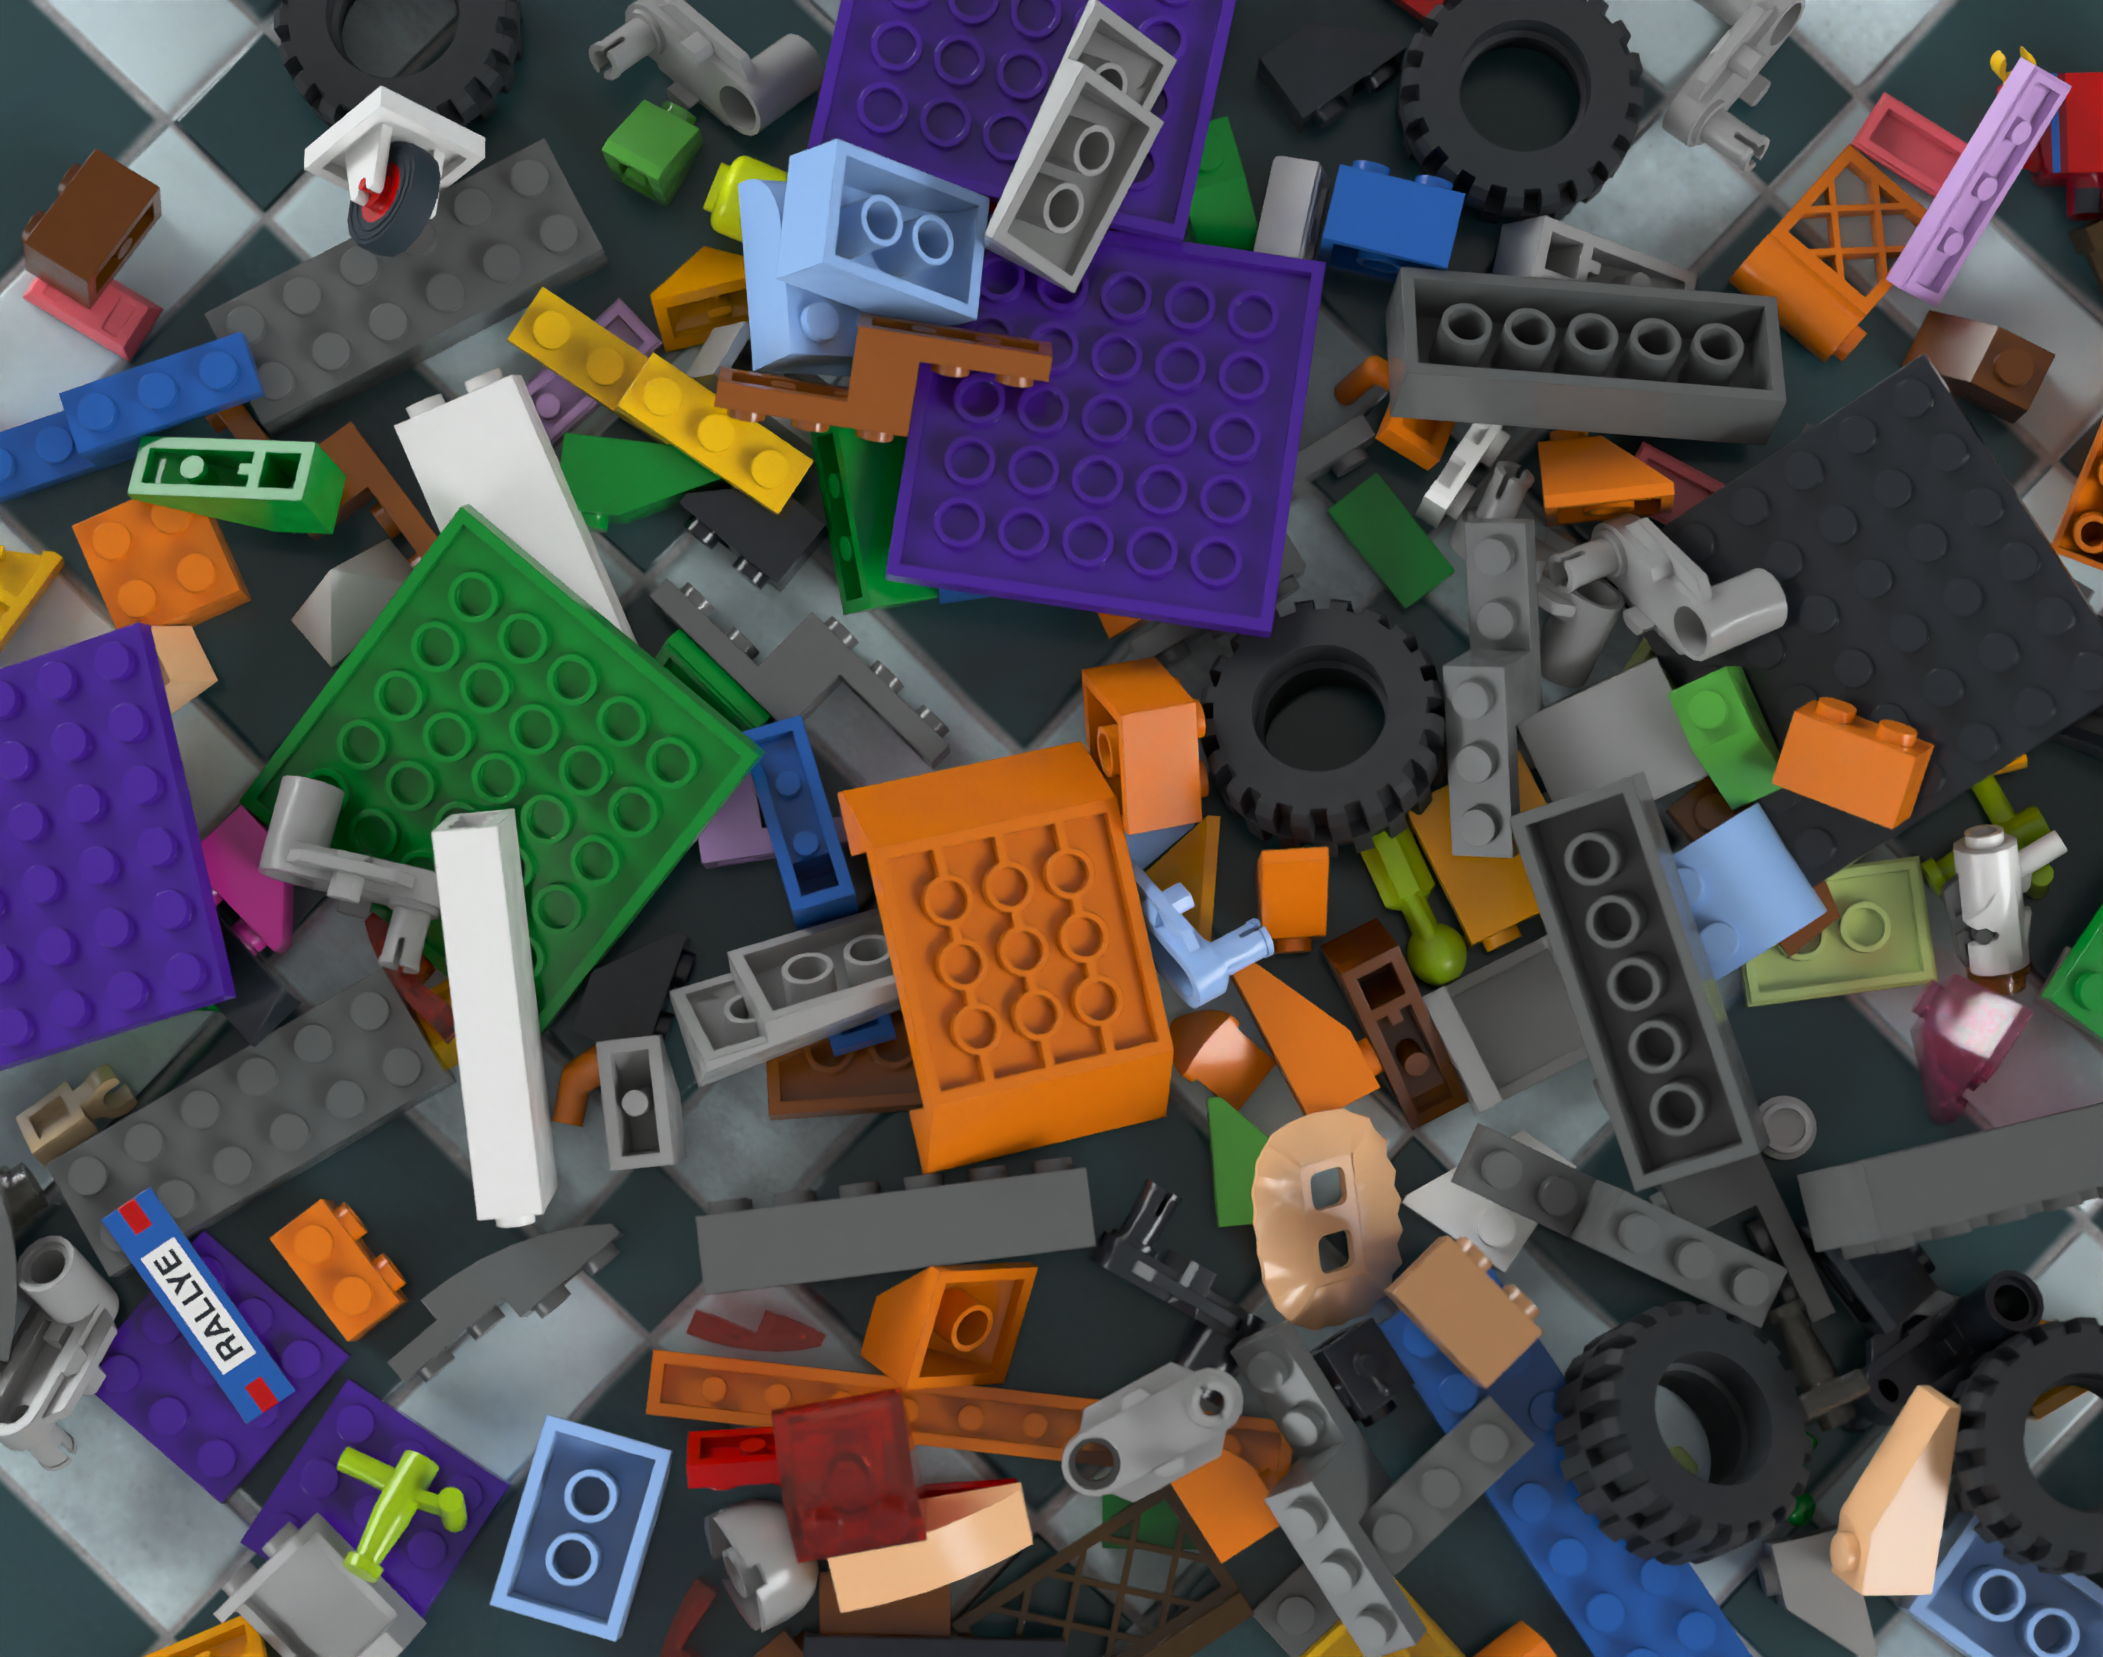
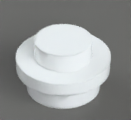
[1759,1096,1817,1160]

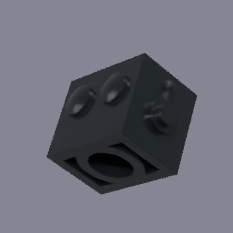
[1309,1317,1415,1428]

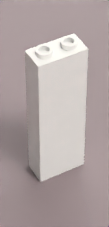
[394,368,639,646]
[432,809,558,1228]

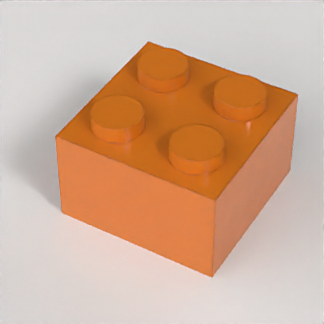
[72,499,252,630]
[1082,657,1209,835]

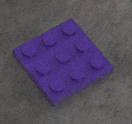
[94,1230,352,1504]
[240,1378,512,1619]

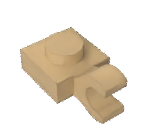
[15,1064,137,1169]

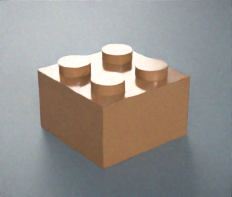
[1384,1236,1543,1389]

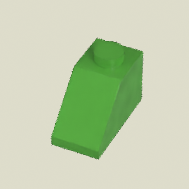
[602,99,704,208]
[1667,666,1783,810]
[1206,1097,1269,1228]

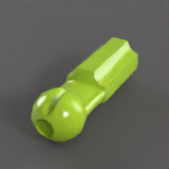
[1360,822,1467,986]

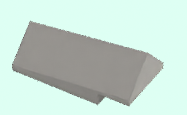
[984,0,1177,293]
[669,907,901,1087]

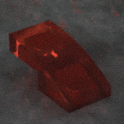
[364,912,456,1044]
[686,1309,829,1352]
[661,1576,721,1657]

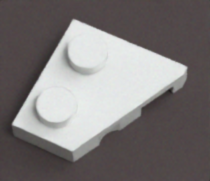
[1415,423,1511,529]
[1401,1130,1577,1273]

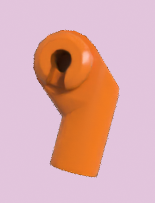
[551,1045,601,1127]

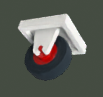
[304,85,485,257]

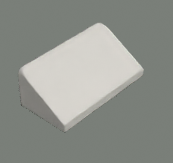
[1253,156,1331,261]

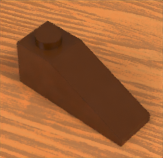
[1320,917,1469,1131]

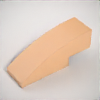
[828,1482,1033,1613]

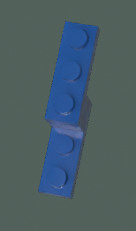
[0,332,266,504]
[743,715,896,1057]

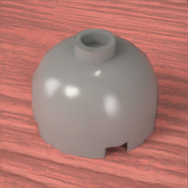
[704,1498,824,1632]

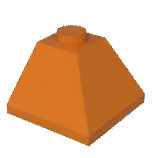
[1538,430,1675,527]
[860,1262,1038,1390]

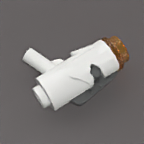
[1941,824,2068,997]

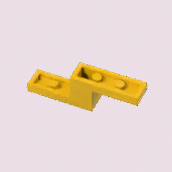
[507,286,814,515]

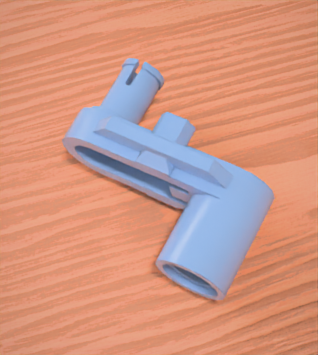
[1130,858,1274,1009]

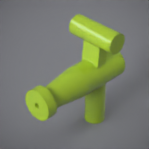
[1920,776,2054,899]
[337,1446,468,1583]

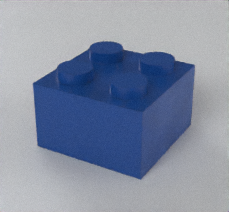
[1316,160,1465,283]

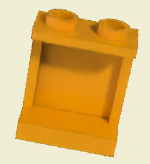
[1405,750,1546,953]

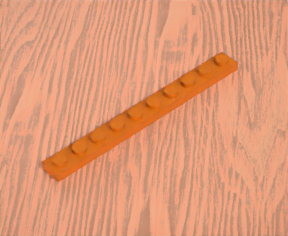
[646,1349,1293,1482]

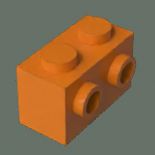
[1772,697,1934,830]
[269,1199,410,1342]

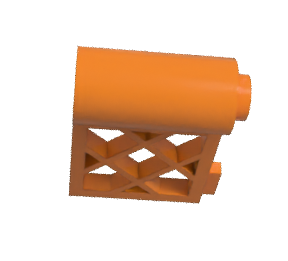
[1728,144,1927,364]

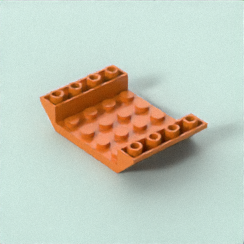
[837,741,1174,1174]

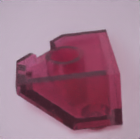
[1910,973,2034,1126]

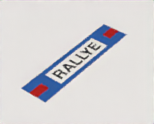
[101,1187,295,1424]

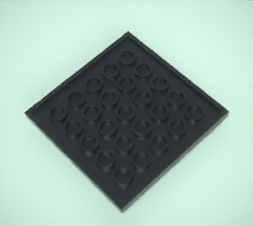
[1607,354,2103,889]

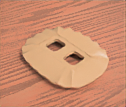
[1251,1108,1403,1331]

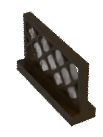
[951,1483,1254,1657]

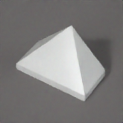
[291,538,413,669]

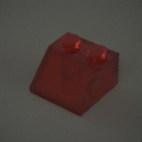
[771,1387,928,1563]

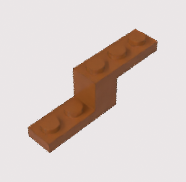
[714,312,1053,442]
[205,404,438,569]

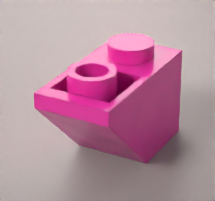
[201,805,294,955]

